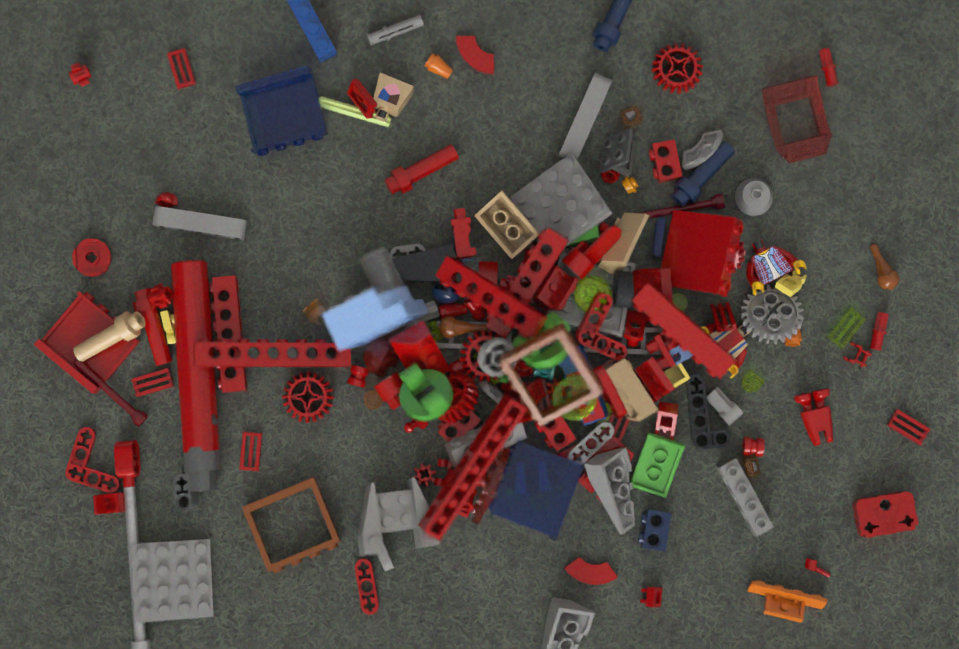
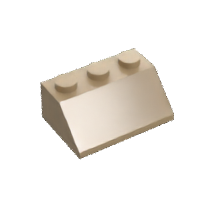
[474,190,540,259]
[598,213,649,275]

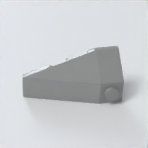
[584,447,635,535]
[541,597,595,649]

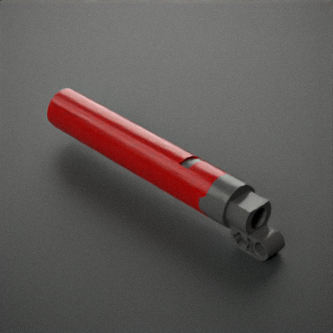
[171,260,221,511]

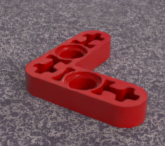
[575,292,627,361]
[65,427,121,493]

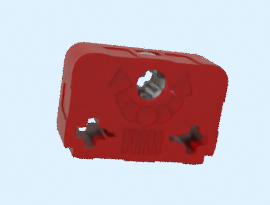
[853,491,918,538]

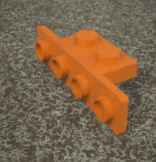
[747,580,827,623]

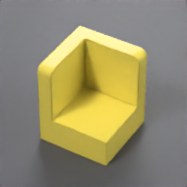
[664,363,690,387]

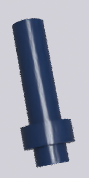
[592,0,632,52]
[671,141,735,207]

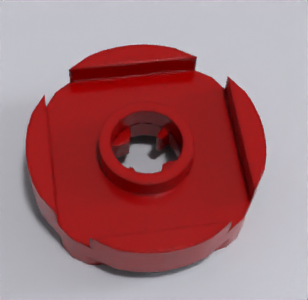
[72,238,112,277]

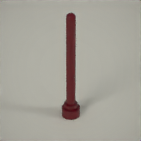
[639,194,725,219]
[73,359,149,427]

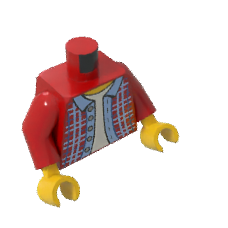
[746,240,807,295]

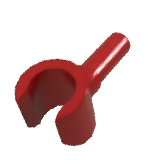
[805,558,830,578]

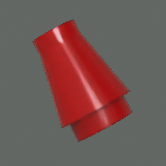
[438,303,467,320]

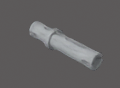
[367,14,424,46]

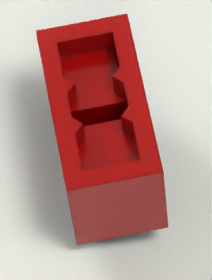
[648,139,682,183]
[534,404,576,452]
[438,410,481,443]

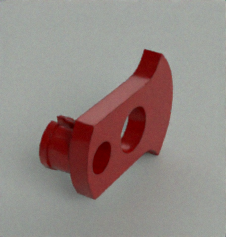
[624,311,650,347]

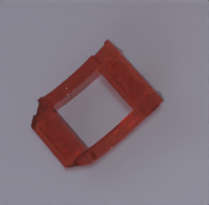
[761,75,833,163]

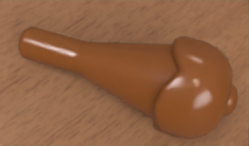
[870,243,899,290]
[438,316,488,338]

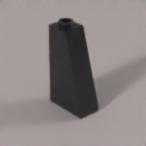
[389,244,462,282]

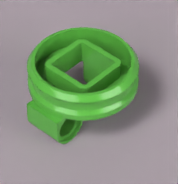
[512,312,571,370]
[399,363,453,421]

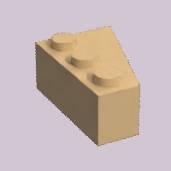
[604,358,658,422]

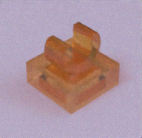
[302,299,326,325]

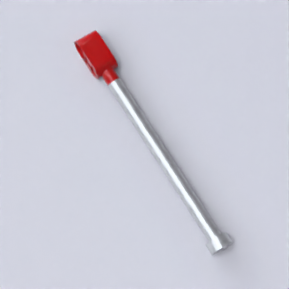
[114,440,151,649]

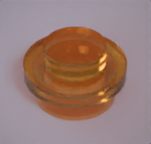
[363,390,383,410]

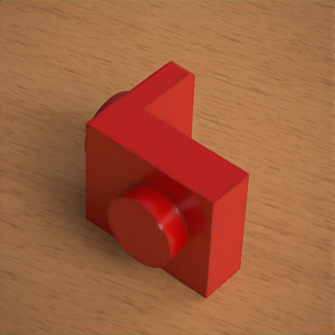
[93,492,125,515]

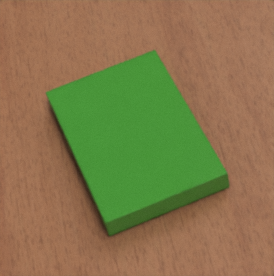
[630,432,685,498]

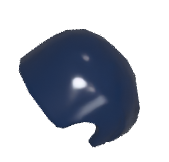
[431,284,460,304]

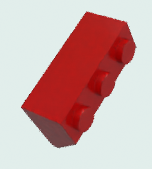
[389,320,450,374]

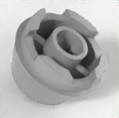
[735,178,773,216]
[478,338,516,377]

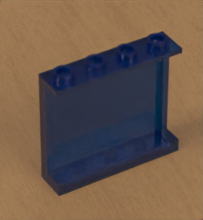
[235,66,328,156]
[488,441,584,541]

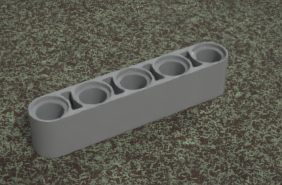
[558,73,612,160]
[152,206,247,240]

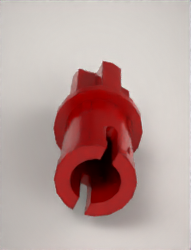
[819,48,839,87]
[869,312,889,351]

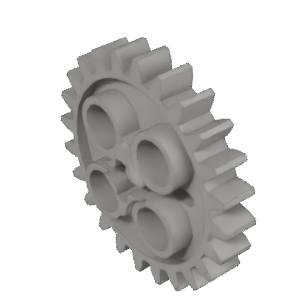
[740,285,804,344]

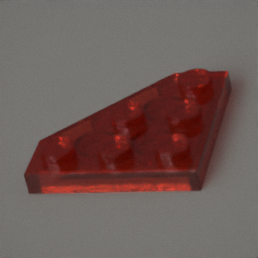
[471,448,511,524]

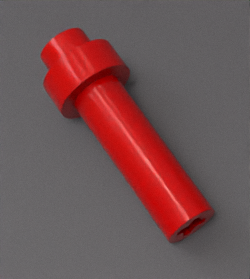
[384,144,459,195]
[132,288,173,366]

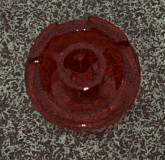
[363,339,400,377]

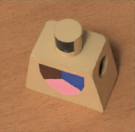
[373,73,414,122]

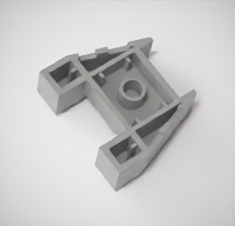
[357,478,440,556]

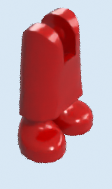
[794,388,833,446]

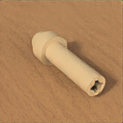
[73,312,146,362]

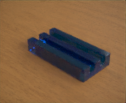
[652,217,665,258]

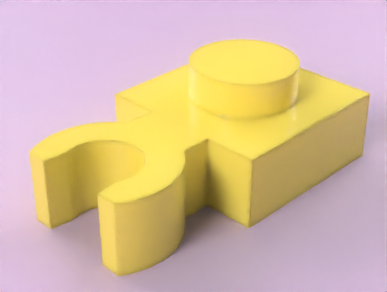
[775,270,807,297]
[160,310,176,345]

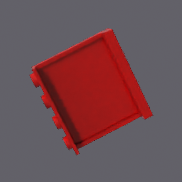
[661,210,743,297]
[34,291,140,394]

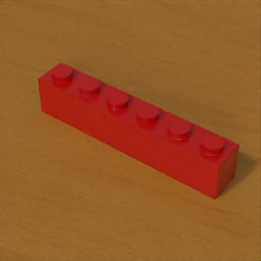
[632,281,736,378]

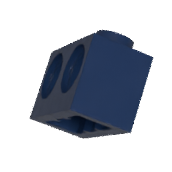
[638,509,671,552]

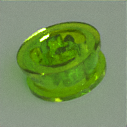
[553,375,598,420]

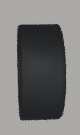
[612,271,633,308]

